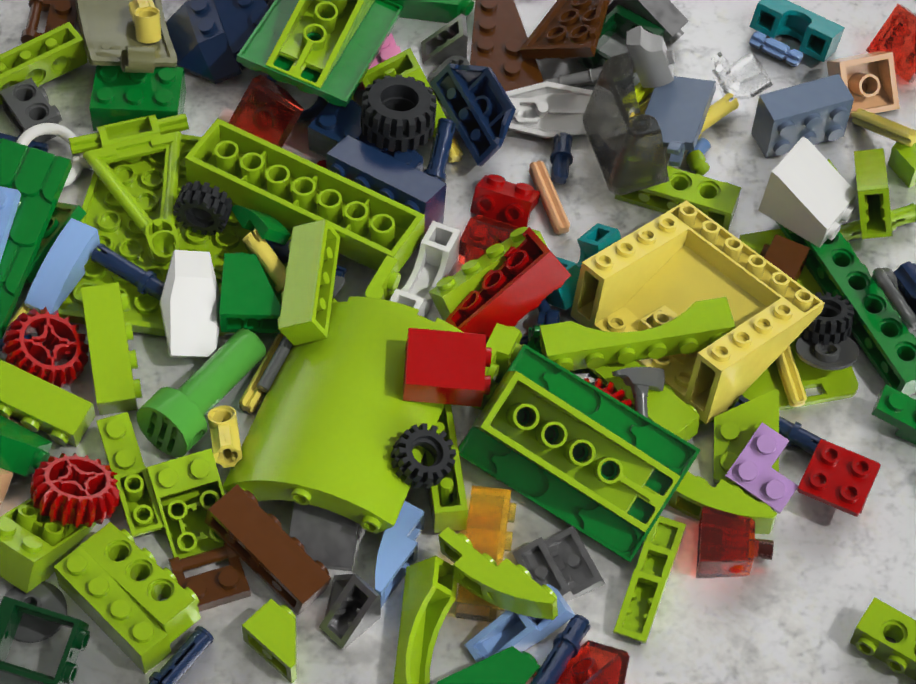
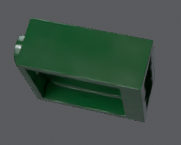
[578,4,665,88]
[0,596,90,684]

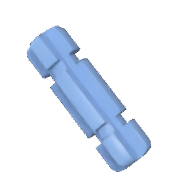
[749,31,803,67]

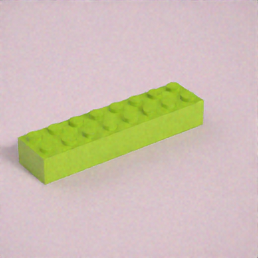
[184,118,425,273]

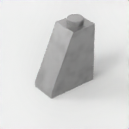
[606,0,689,44]

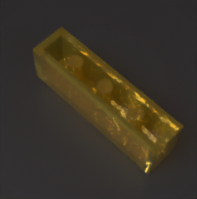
[455,485,517,622]

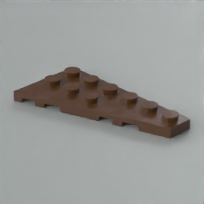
[470,0,544,92]

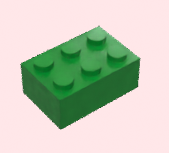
[89,65,186,132]

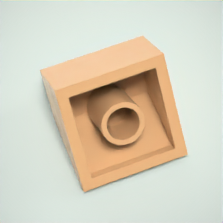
[827,51,900,118]

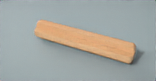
[529,160,570,235]

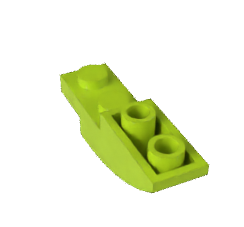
[96,412,164,538]
[669,471,777,534]
[438,527,558,620]

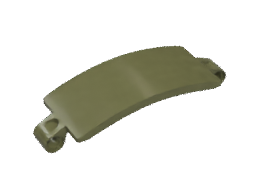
[75,0,177,73]

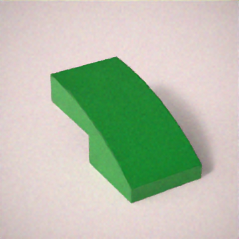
[231,205,291,245]

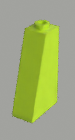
[854,148,893,239]

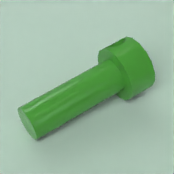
[136,328,266,457]

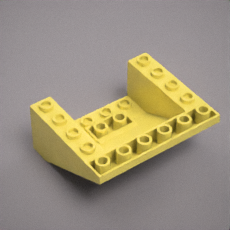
[570,200,825,424]

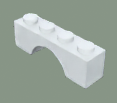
[389,221,461,317]

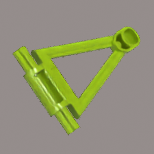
[68,113,189,263]

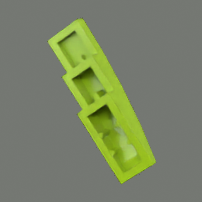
[613,516,686,644]

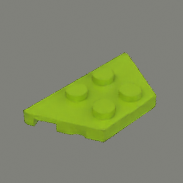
[713,389,779,512]

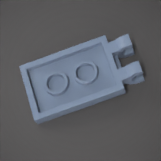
[636,76,716,167]

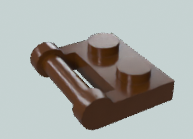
[21,0,78,43]
[168,542,251,612]

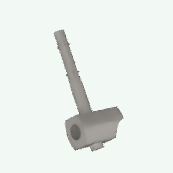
[544,26,676,88]

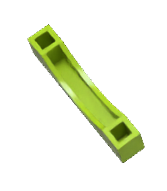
[540,297,736,371]
[393,555,457,684]

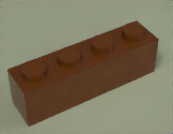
[205,484,331,615]

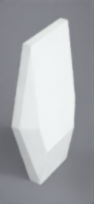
[506,81,600,139]
[159,250,221,359]

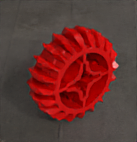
[2,307,89,388]
[30,453,120,528]

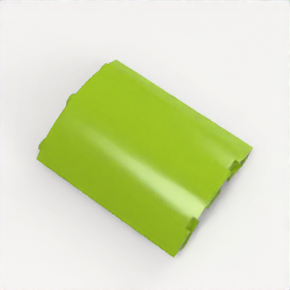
[223,296,464,534]

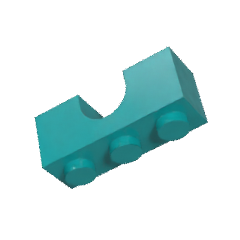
[749,0,845,62]
[545,223,622,310]

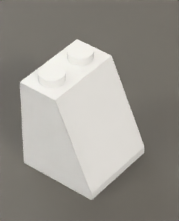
[758,137,857,248]

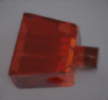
[696,507,774,578]

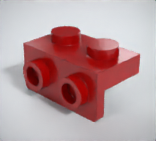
[470,174,541,228]

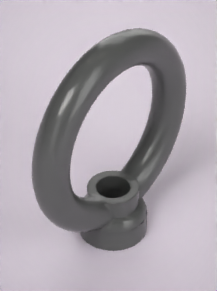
[872,268,916,331]

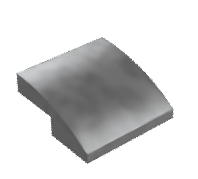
[289,502,359,571]
[513,526,605,602]

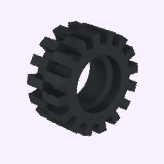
[173,181,233,235]
[800,292,854,345]
[391,423,456,489]

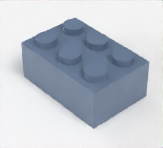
[751,74,854,158]

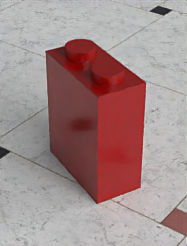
[403,328,492,407]

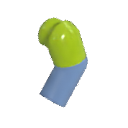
[685,138,711,176]

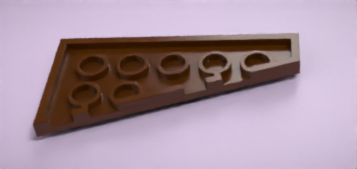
[519,0,610,60]

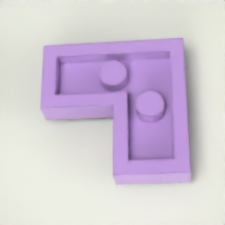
[725,422,798,514]

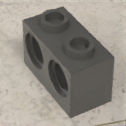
[0,78,62,143]

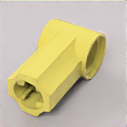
[129,0,162,44]
[207,405,242,468]

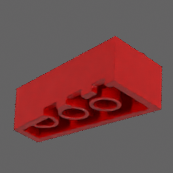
[445,227,572,343]

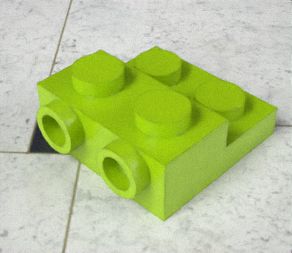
[471,323,522,410]

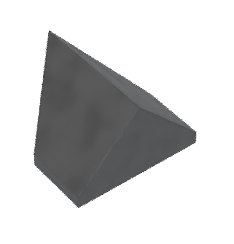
[421,14,468,66]
[319,574,381,649]

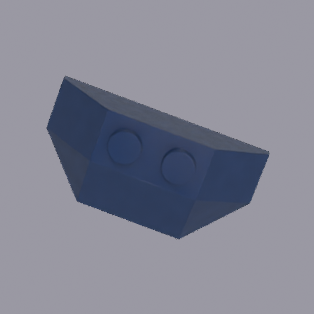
[166,0,242,84]
[430,63,516,167]

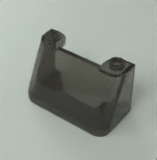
[583,52,669,195]

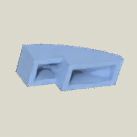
[24,218,100,314]
[375,501,425,608]
[464,584,575,662]

